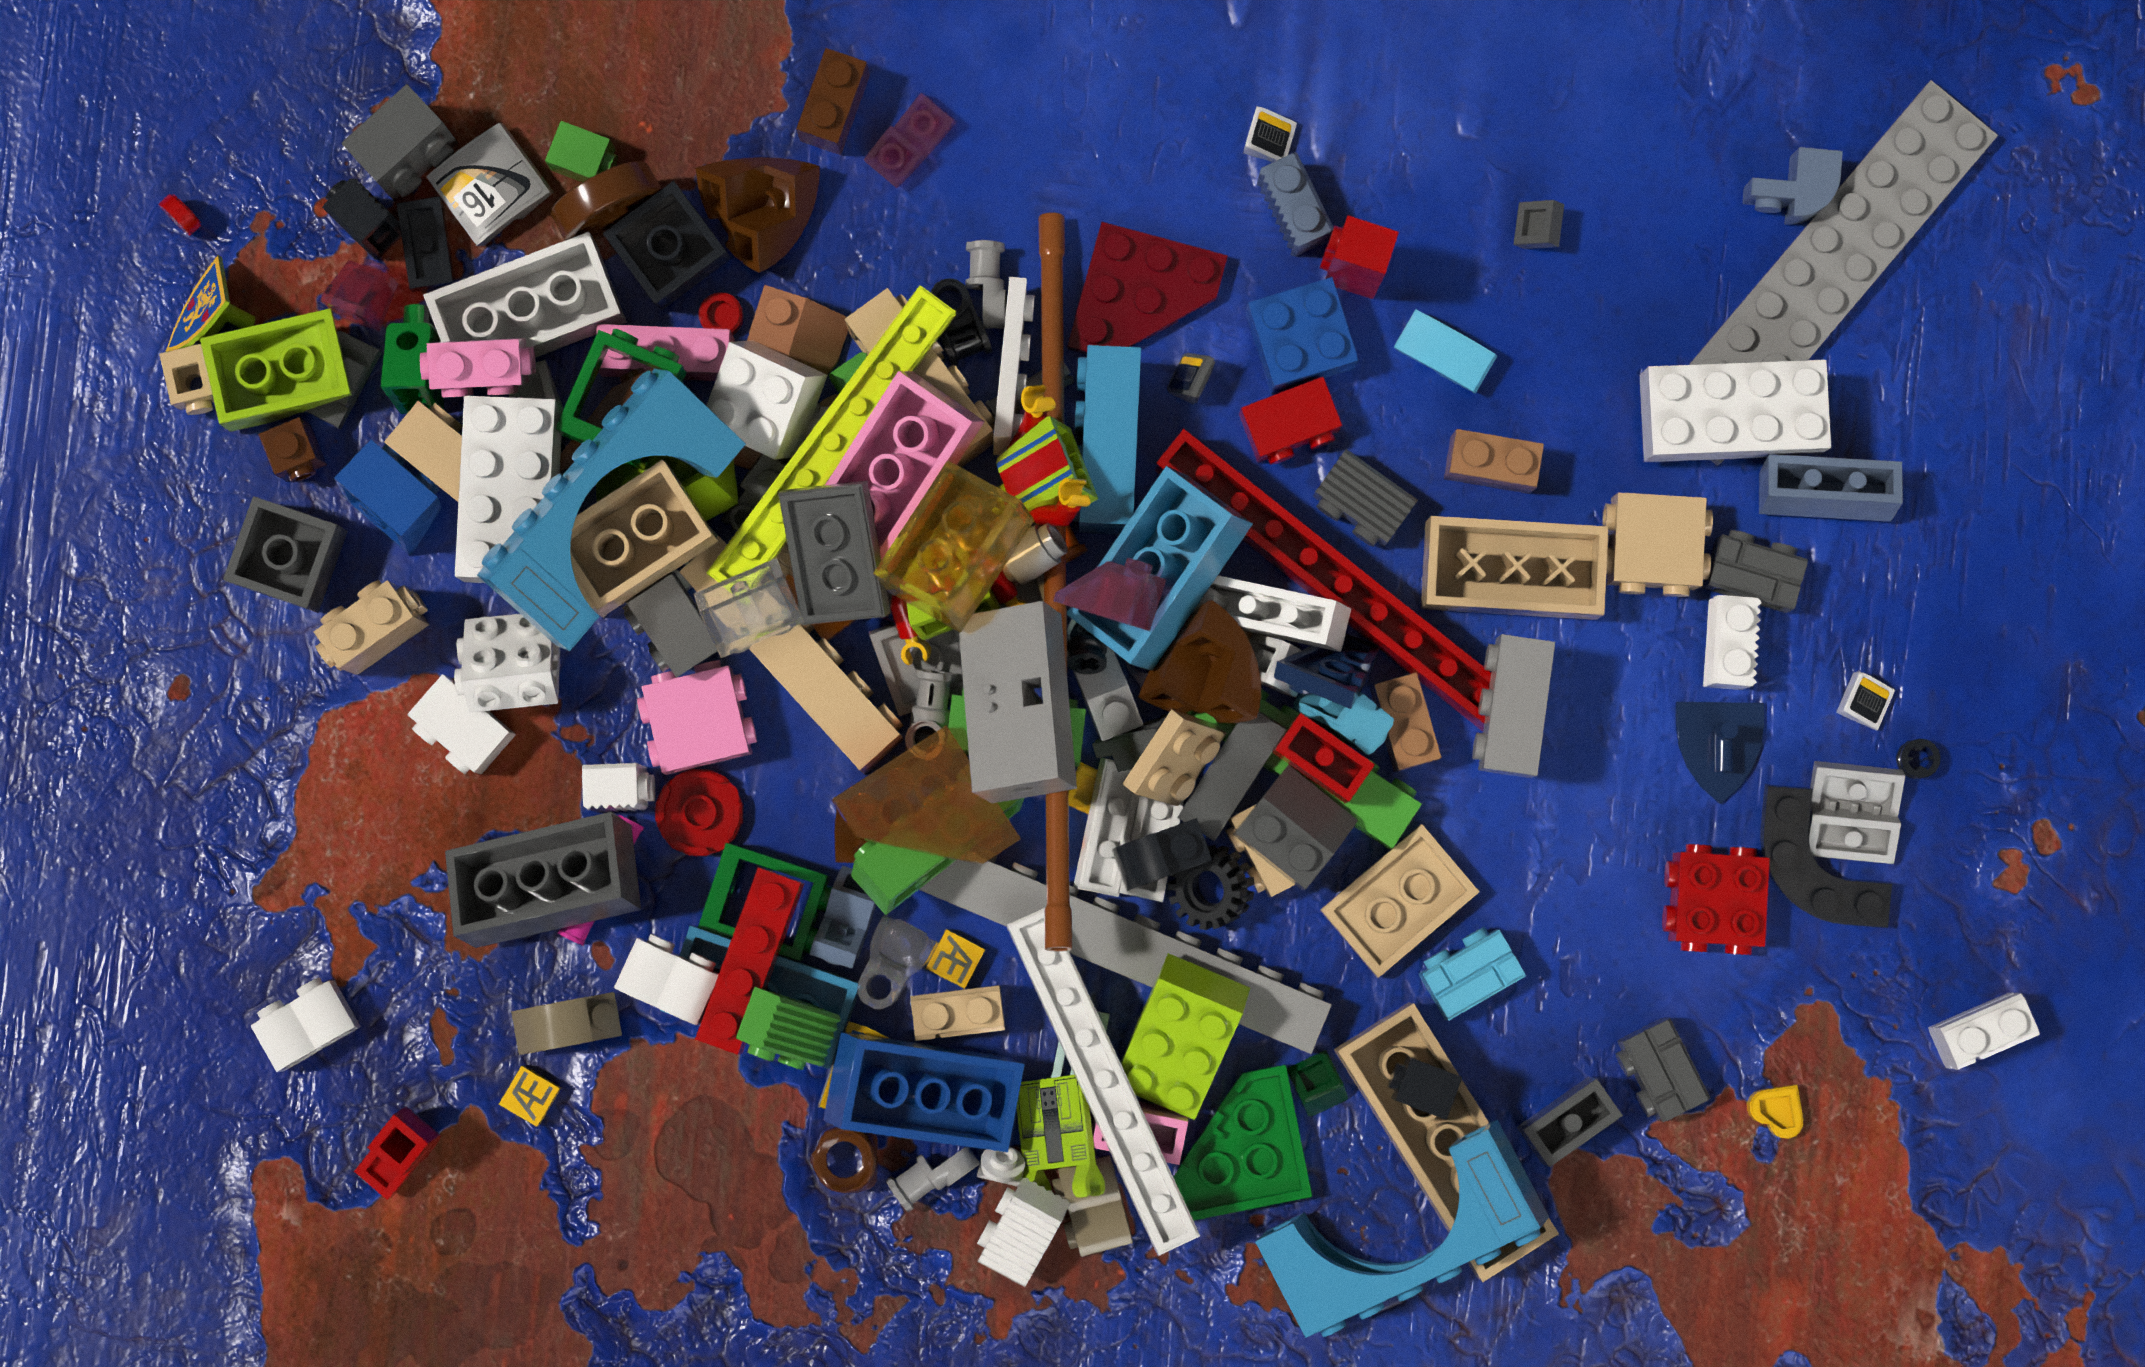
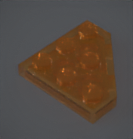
[831,725,1021,865]

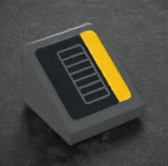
[1167,353,1215,405]

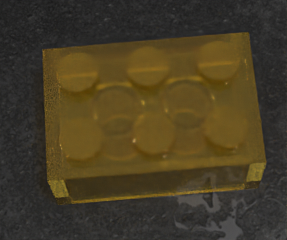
[873,460,1034,633]

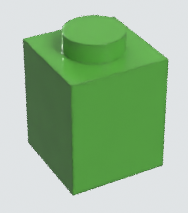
[545,121,618,182]

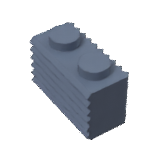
[1257,152,1333,257]

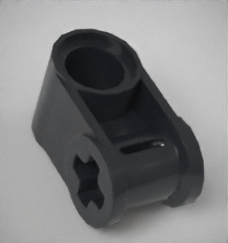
[931,278,993,366]

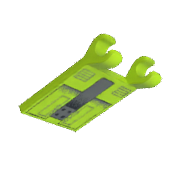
[1017,1075,1105,1198]

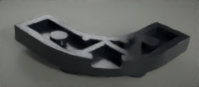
[1760,784,1892,928]

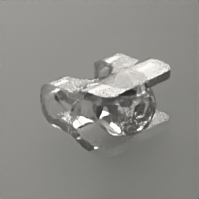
[857,915,939,1009]

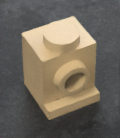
[159,344,214,415]

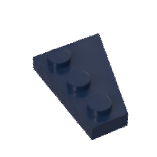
[1274,634,1380,709]

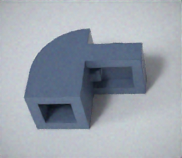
[1743,147,1843,225]
[809,865,877,968]

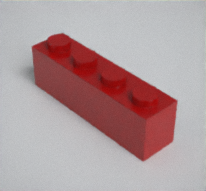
[695,867,805,1055]

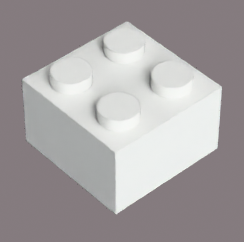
[707,340,828,460]

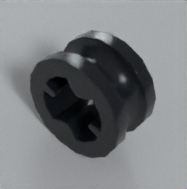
[1067,635,1107,674]
[1896,738,1941,779]

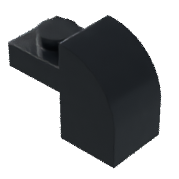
[1112,818,1212,891]

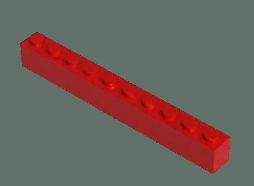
[1154,429,1491,731]

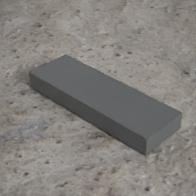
[1177,711,1287,841]

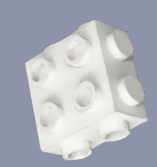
[454,614,560,713]

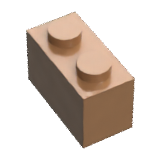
[1444,429,1544,494]
[1369,673,1442,772]

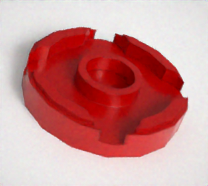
[655,769,744,856]

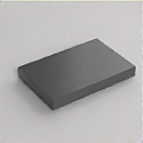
[778,481,891,625]

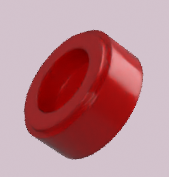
[158,194,201,236]
[699,292,744,335]

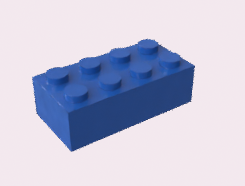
[823,1031,1024,1152]

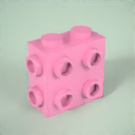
[420,338,536,397]
[637,660,757,775]

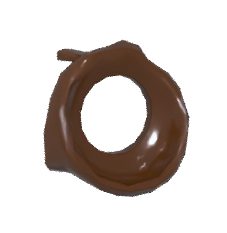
[810,1127,878,1193]

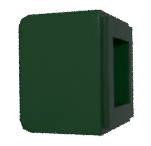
[1287,1050,1348,1117]

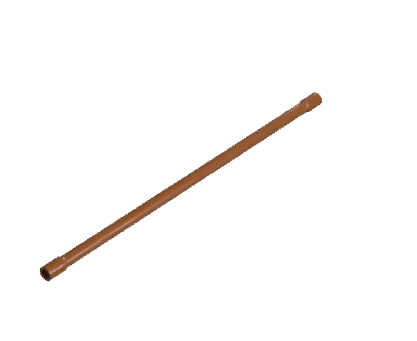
[1038,213,1072,952]

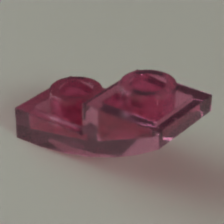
[863,93,957,188]

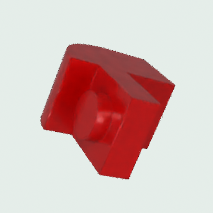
[354,1106,441,1200]

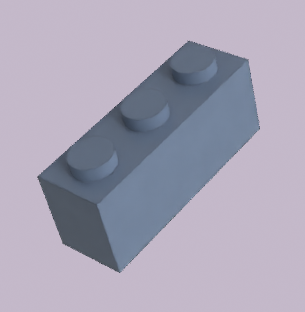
[1759,454,1903,522]

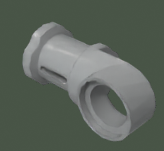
[965,240,1007,329]
[905,669,956,759]
[886,1147,980,1213]

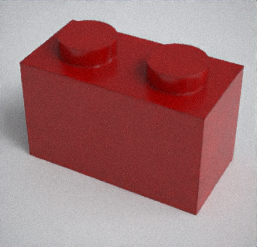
[1239,377,1342,465]
[1272,713,1375,803]

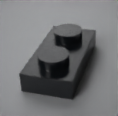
[396,196,455,292]

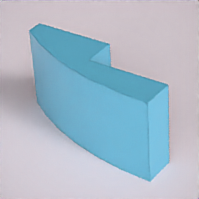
[1394,309,1497,394]

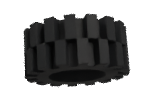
[1167,845,1255,930]

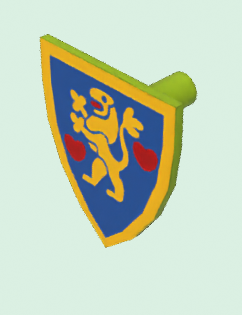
[166,255,255,352]

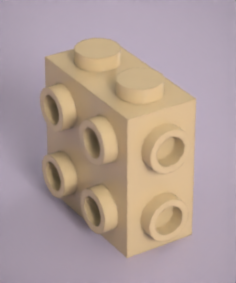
[1603,492,1713,597]
[313,580,429,675]

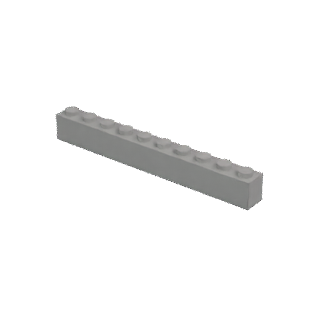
[919,846,1332,1054]

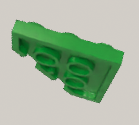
[1173,1064,1312,1221]

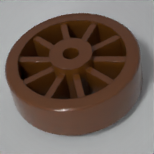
[551,161,662,241]

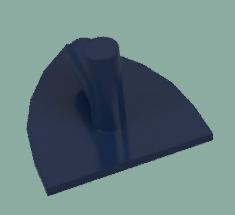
[1676,702,1764,804]

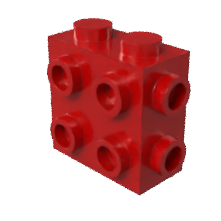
[1662,844,1770,955]

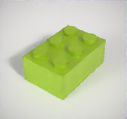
[1120,953,1251,1120]

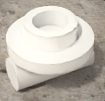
[977,1146,1025,1187]

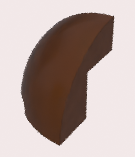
[695,157,820,273]
[1138,600,1261,723]

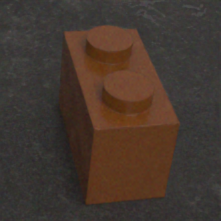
[796,48,870,155]

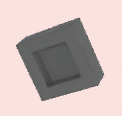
[1513,200,1564,249]

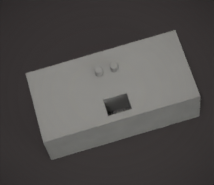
[958,601,1077,803]

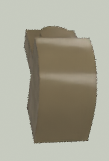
[511,992,622,1055]

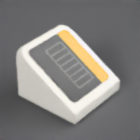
[1243,106,1297,162]
[1836,671,1895,731]

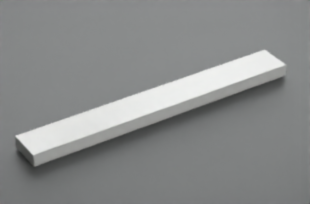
[1007,908,1200,1256]

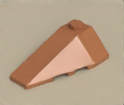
[734,285,848,470]

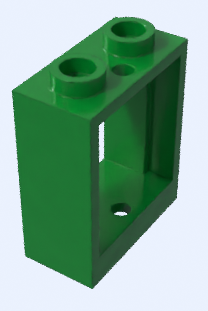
[555,328,687,470]
[698,843,832,961]

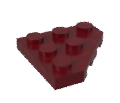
[1067,222,1228,355]

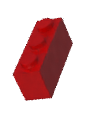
[1319,215,1399,299]

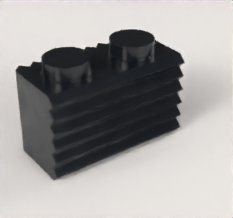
[322,179,401,260]

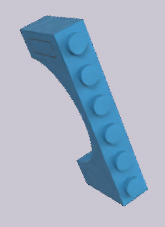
[477,369,746,651]
[1255,1120,1549,1338]

